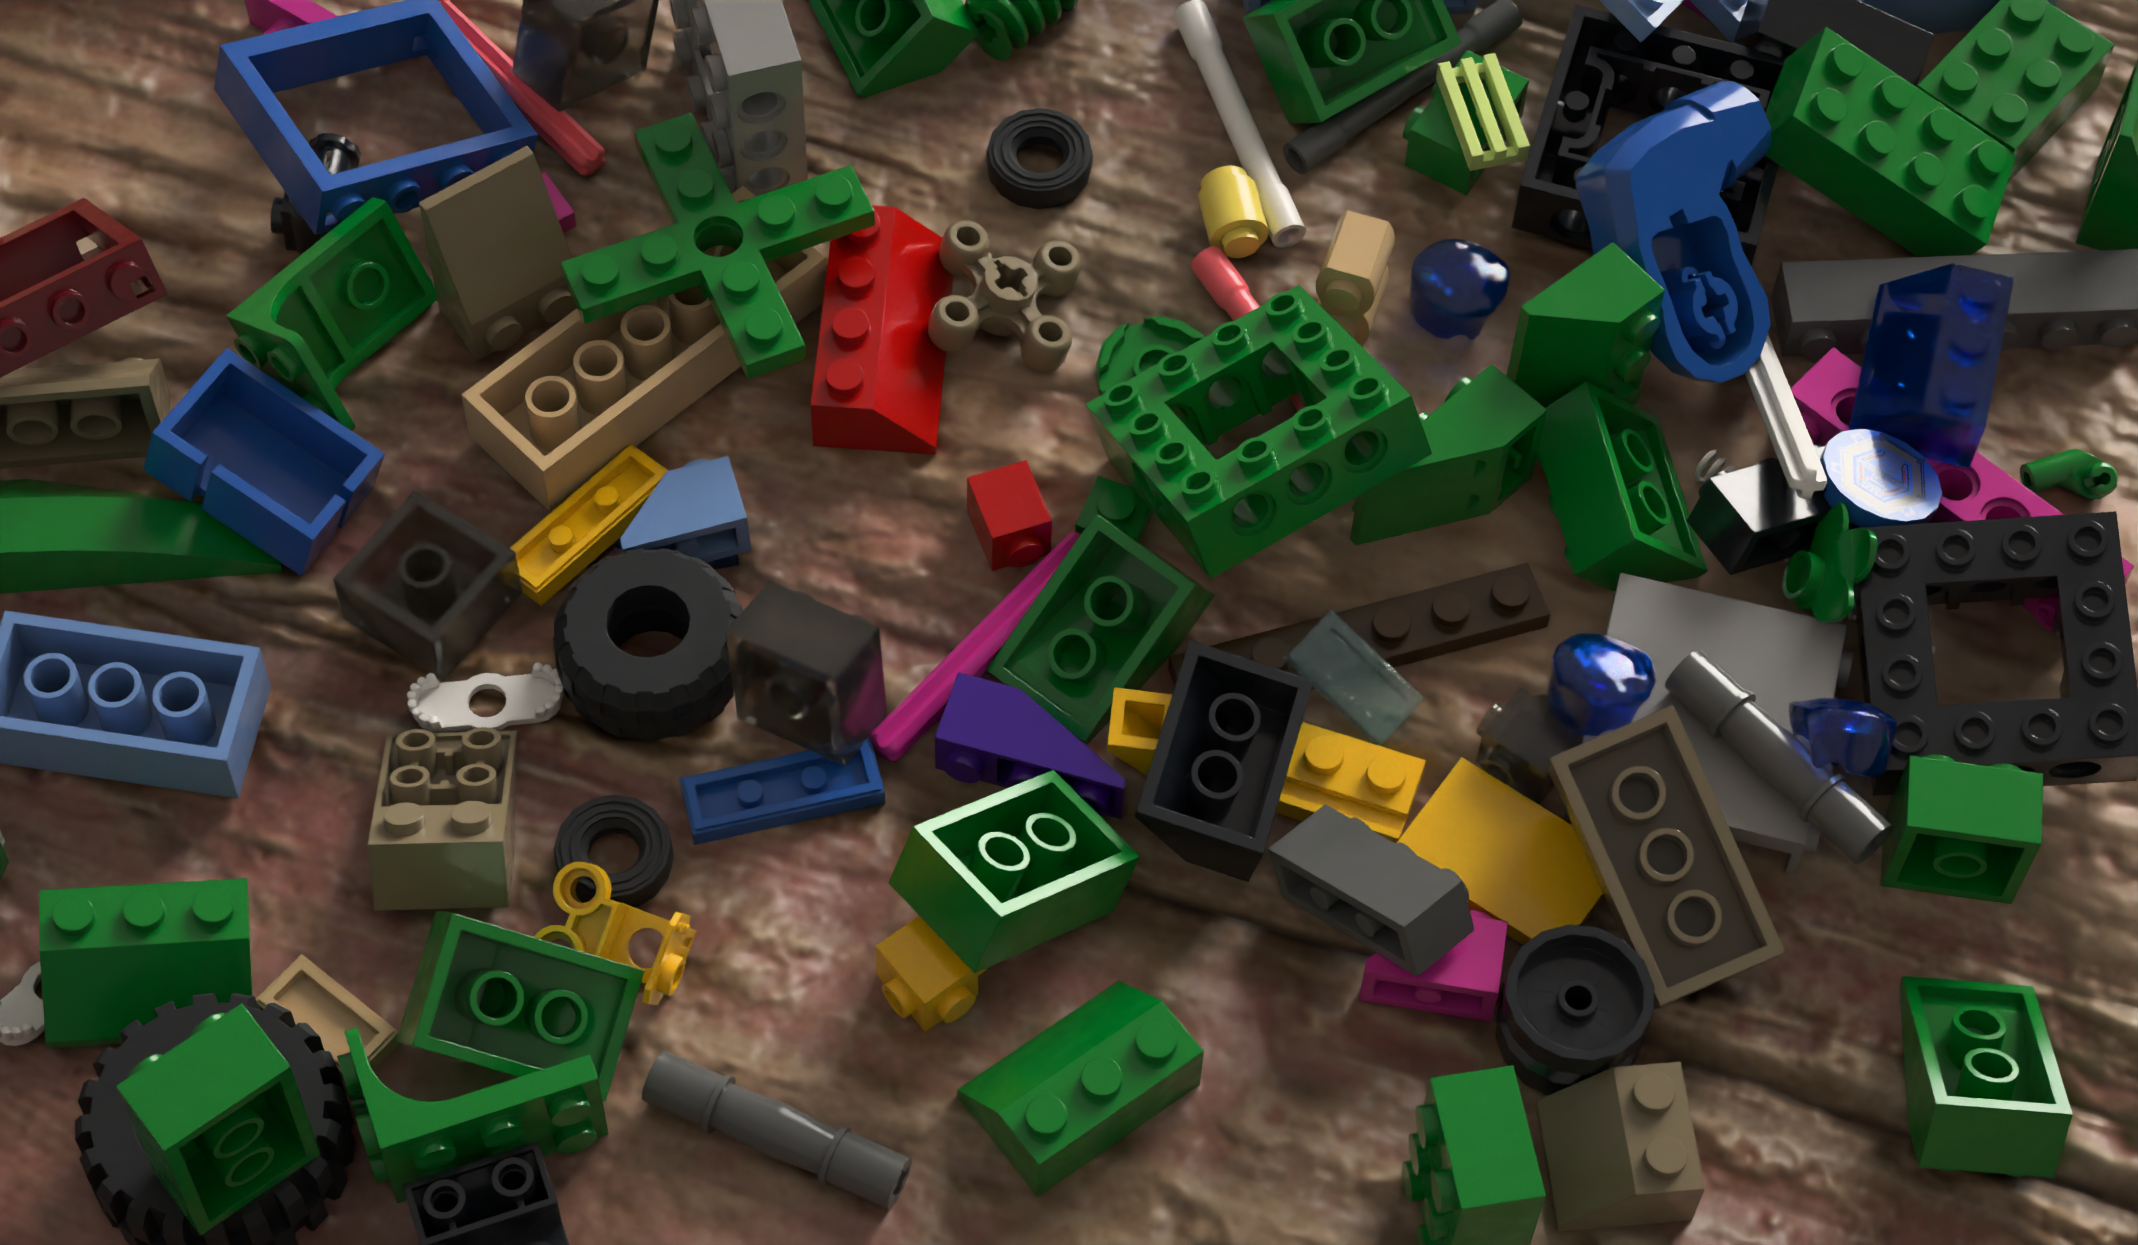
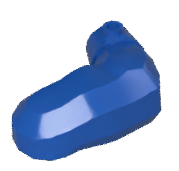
[1576,81,1771,383]

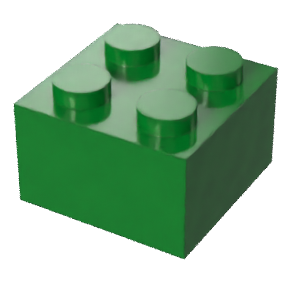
[1881,755,2043,904]

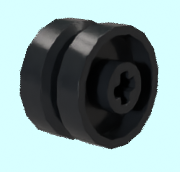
[1495,924,1655,1095]

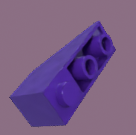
[935,672,1126,819]

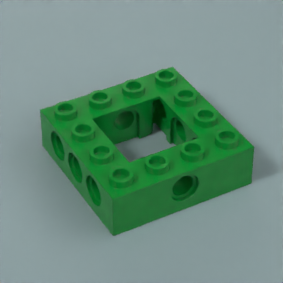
[1085,285,1432,579]

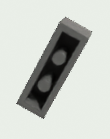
[1268,804,1475,977]

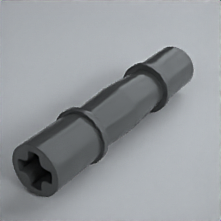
[1665,649,1893,865]
[642,1051,912,1209]

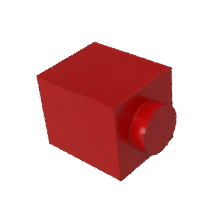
[967,460,1052,571]

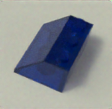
[1848,263,2014,468]

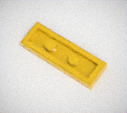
[494,444,668,606]

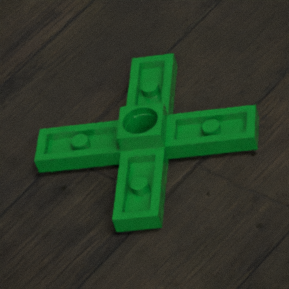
[561,112,875,379]

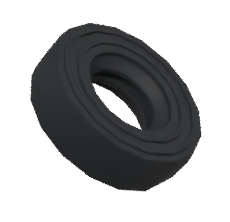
[986,108,1093,209]
[554,795,674,908]

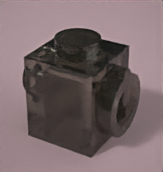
[1476,688,1585,805]

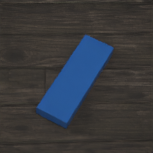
[679,737,885,845]

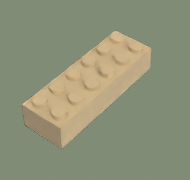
[461,186,826,512]

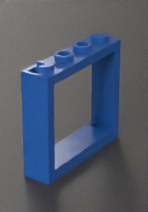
[214,0,538,235]

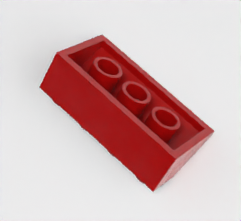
[811,205,954,455]

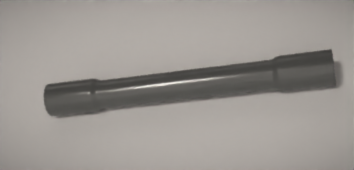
[1283,0,1523,174]

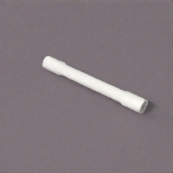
[1174,0,1306,248]

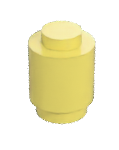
[1198,166,1269,258]

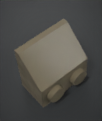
[1535,1062,1705,1232]

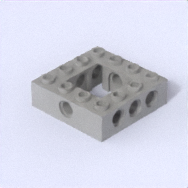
[669,0,808,196]

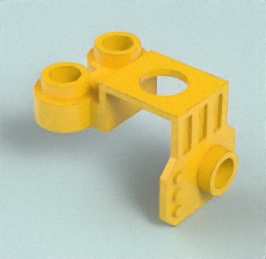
[534,862,697,1005]

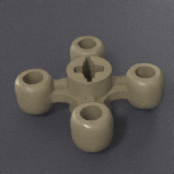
[927,220,1081,372]

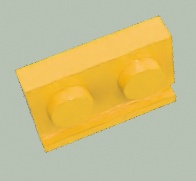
[1276,722,1426,843]

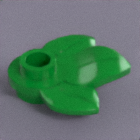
[1782,502,1878,624]

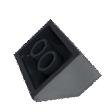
[1134,640,1314,882]

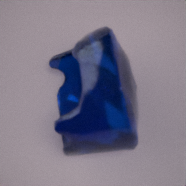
[1409,239,1510,340]
[1546,633,1656,736]
[1788,697,1897,778]

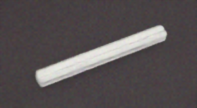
[1745,335,1827,499]

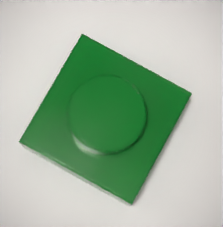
[1075,476,1154,541]

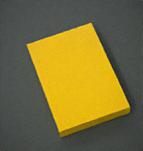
[1397,757,1605,945]

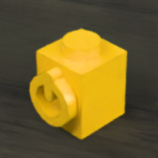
[875,916,987,1032]

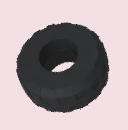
[553,548,748,741]

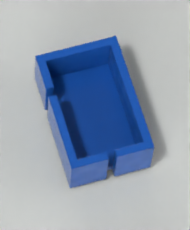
[143,348,385,576]

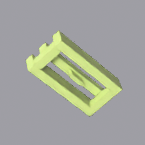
[1436,53,1530,171]

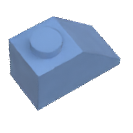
[620,456,752,562]

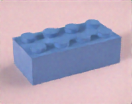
[0,610,271,799]

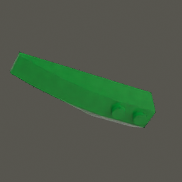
[0,479,282,594]

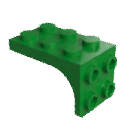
[226,197,437,431]
[337,1027,609,1203]

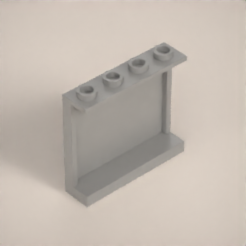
[1564,573,1854,875]

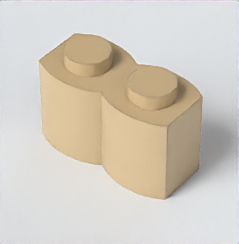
[1316,210,1395,346]

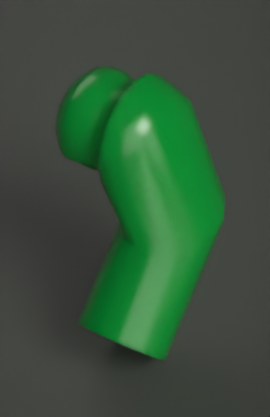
[2020,449,2118,500]

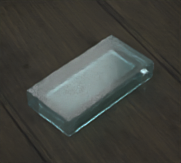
[1284,610,1424,746]

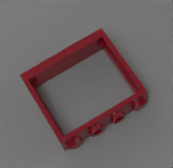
[0,198,168,378]

